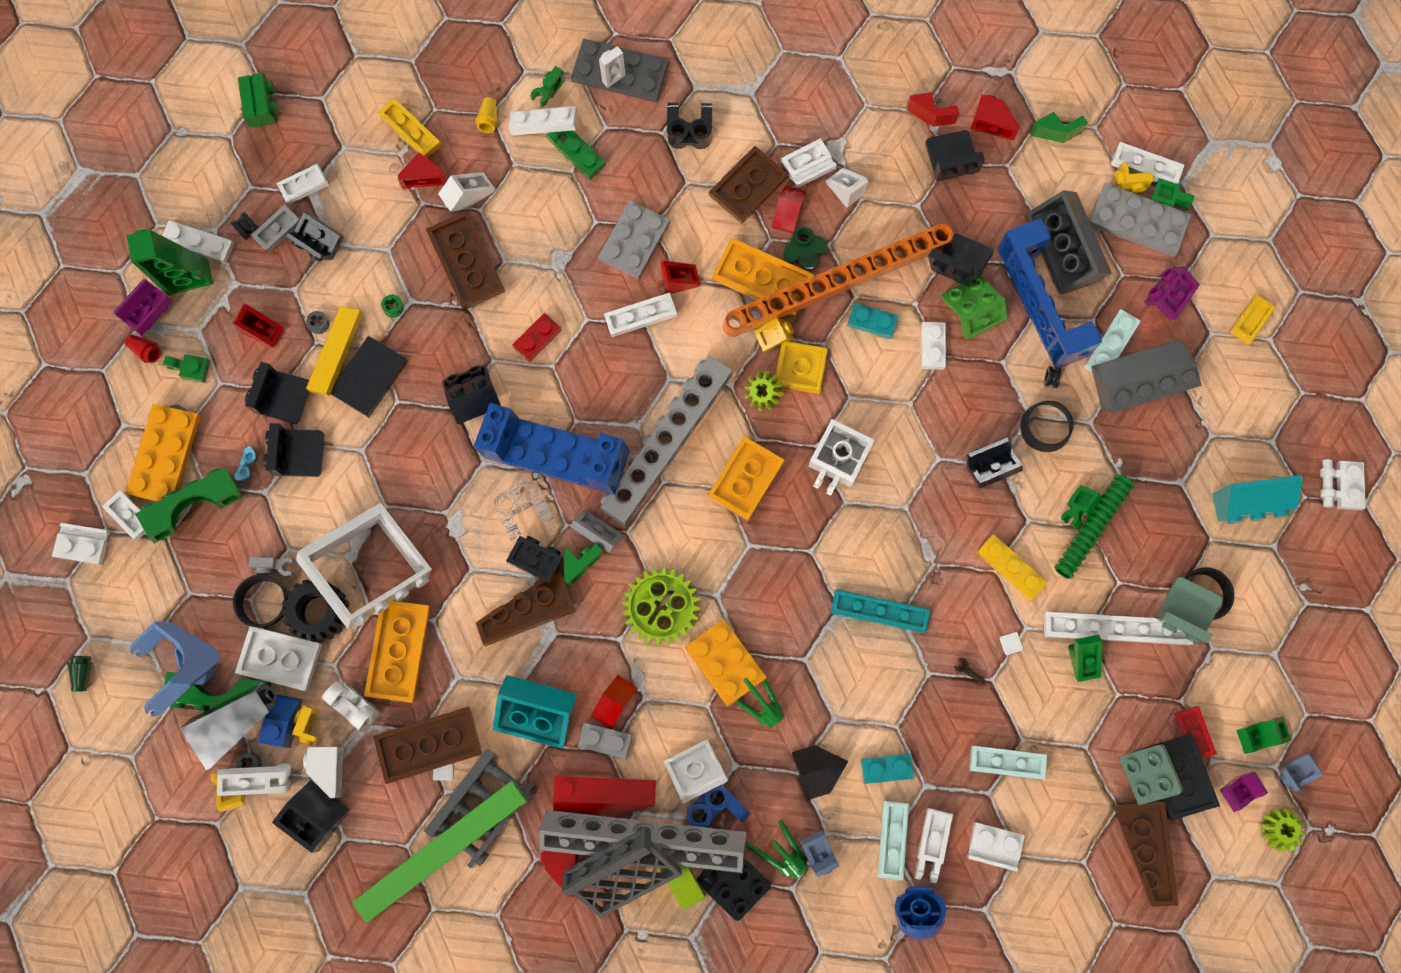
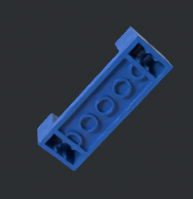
[997,218,1102,369]
[473,403,630,495]

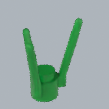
[735,678,785,729]
[746,820,808,880]

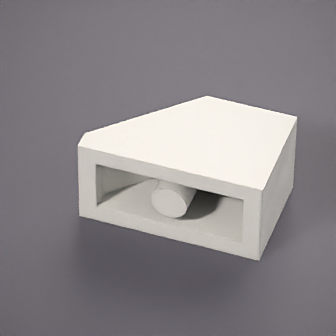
[438,172,495,212]
[303,747,344,798]

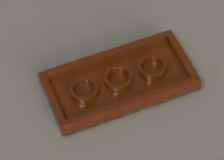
[426,211,505,311]
[373,706,483,784]

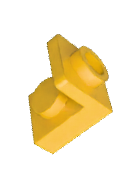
[754,318,794,352]

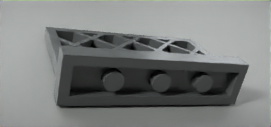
[562,828,682,918]

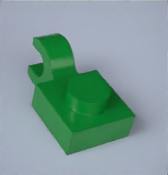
[530,66,565,107]
[1151,178,1195,210]
[163,354,210,383]

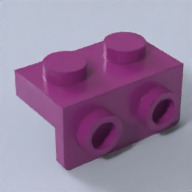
[114,279,173,336]

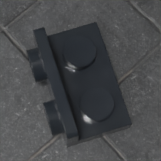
[506,536,564,584]

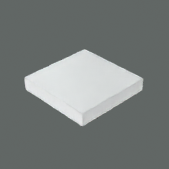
[664,739,728,804]

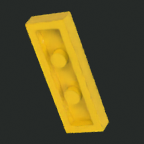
[378,98,441,158]
[976,534,1048,601]

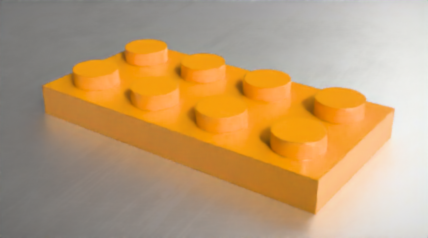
[711,237,814,317]
[125,404,201,502]
[364,601,431,703]

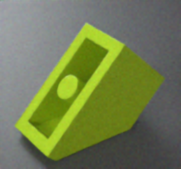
[659,866,705,910]

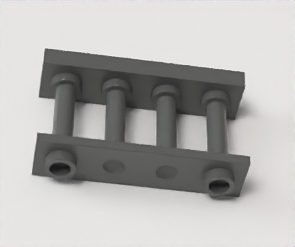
[424,749,537,868]

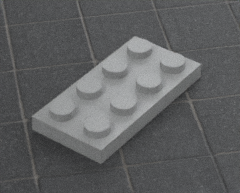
[1089,183,1191,257]

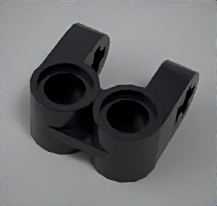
[667,102,712,149]

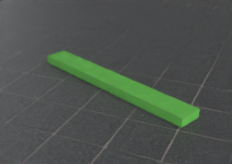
[352,780,528,923]

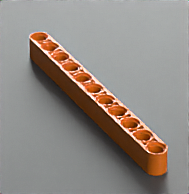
[722,224,953,337]

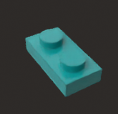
[847,302,899,339]
[860,754,914,784]

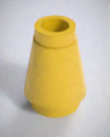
[475,97,498,133]

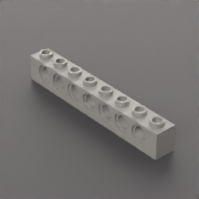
[600,355,732,527]
[539,810,746,873]

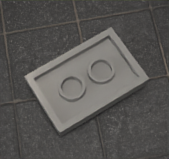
[598,200,670,280]

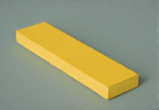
[306,306,364,396]

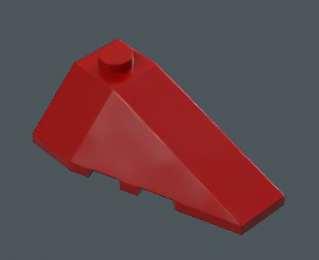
[553,776,656,817]

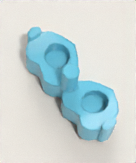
[234,446,257,482]

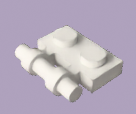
[1320,459,1365,510]

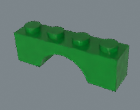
[135,467,243,544]
[164,671,271,711]

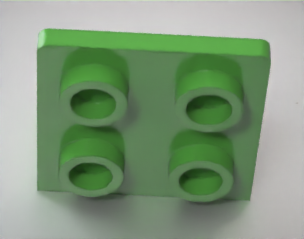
[941,275,1007,340]

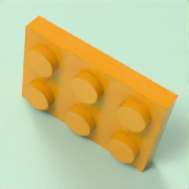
[707,436,785,521]
[685,619,767,708]

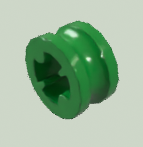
[381,294,404,318]

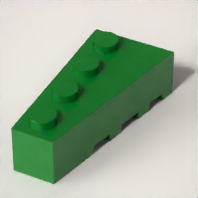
[126,229,213,296]

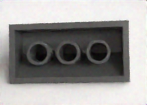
[1026,190,1112,294]
[1091,340,1202,412]

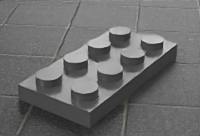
[571,38,669,103]

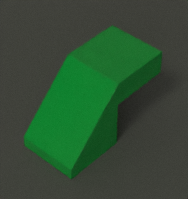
[1030,112,1088,143]
[1236,716,1291,754]

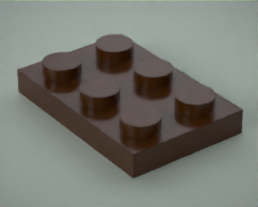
[709,146,788,224]

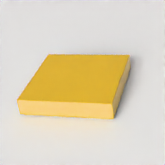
[776,341,828,394]

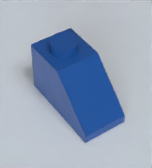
[258,695,302,748]

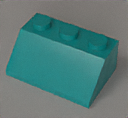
[1212,475,1303,524]
[493,675,577,749]

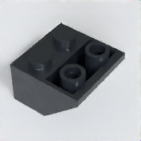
[442,364,501,425]
[272,780,350,853]

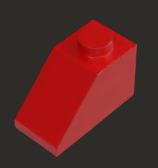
[970,94,1020,141]
[541,850,578,897]

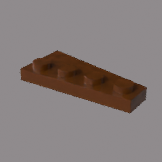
[476,567,576,647]
[1112,801,1178,907]

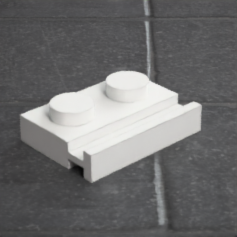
[781,138,837,189]
[52,523,111,565]
[966,822,1025,871]

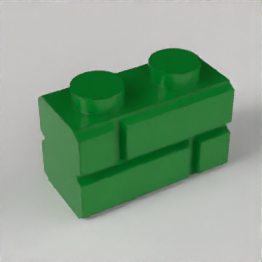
[238,73,278,128]

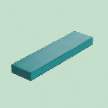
[830,589,930,634]

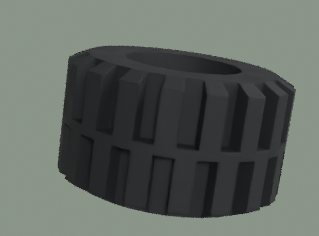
[281,579,350,642]

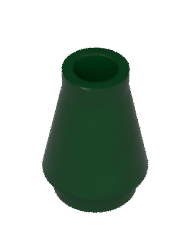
[67,656,93,692]

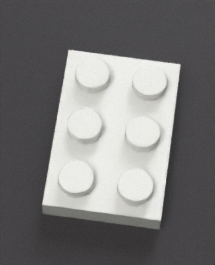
[235,626,322,692]

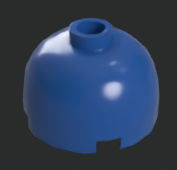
[895,886,946,940]

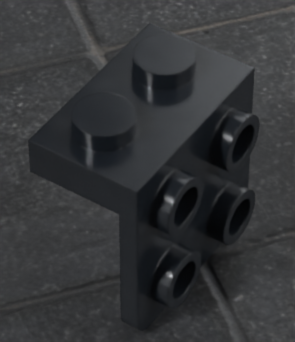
[925,130,985,181]
[928,234,993,288]
[245,362,310,424]
[263,423,325,477]
[696,857,771,921]

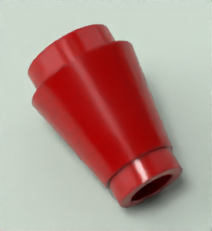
[125,334,161,363]

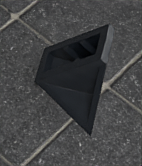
[792,745,848,801]

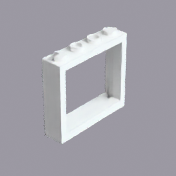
[296,503,432,629]

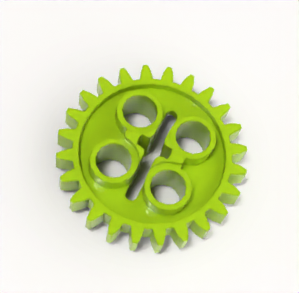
[622,567,700,646]

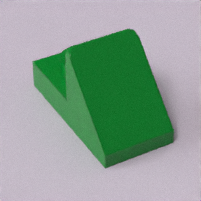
[564,544,604,587]
[1068,634,1102,682]

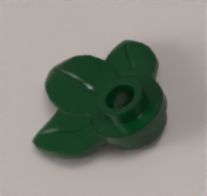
[784,227,829,271]

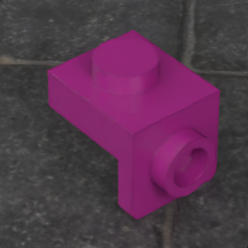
[1220,772,1268,812]

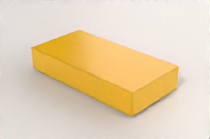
[1229,294,1276,345]

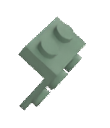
[1155,577,1222,644]
[1119,744,1183,805]

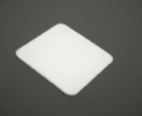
[999,632,1023,655]
[433,764,453,781]

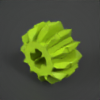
[744,371,784,410]
[1259,808,1307,852]

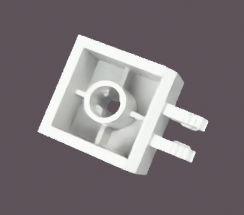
[808,419,875,495]

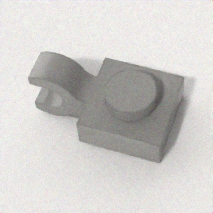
[248,557,295,577]

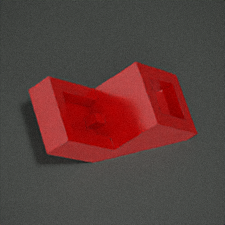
[906,92,959,127]

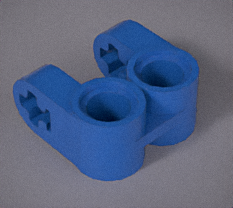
[686,785,751,828]

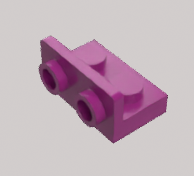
[1144,266,1200,320]

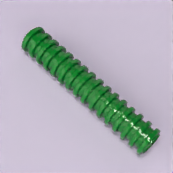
[1054,474,1135,579]

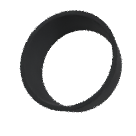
[1020,401,1074,452]
[1185,567,1235,620]
[233,574,288,627]

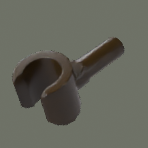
[954,658,986,685]

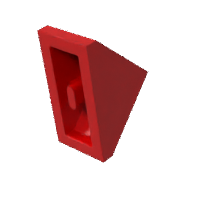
[398,152,447,189]
[772,186,806,234]
[660,260,701,294]
[232,303,285,348]
[591,675,638,730]

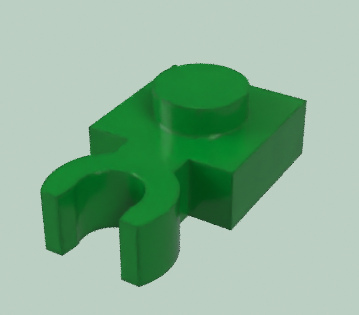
[1061,485,1102,529]

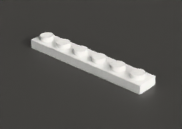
[1044,612,1193,645]

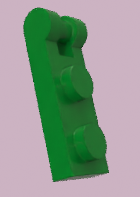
[546,130,606,180]

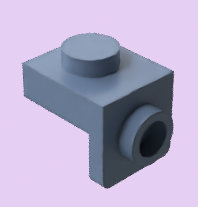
[1280,752,1323,792]
[799,830,839,877]

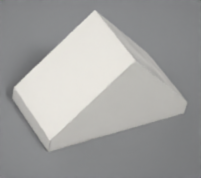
[825,168,868,207]

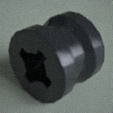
[230,212,259,240]

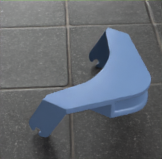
[130,621,220,717]

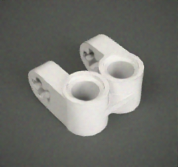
[322,682,381,733]

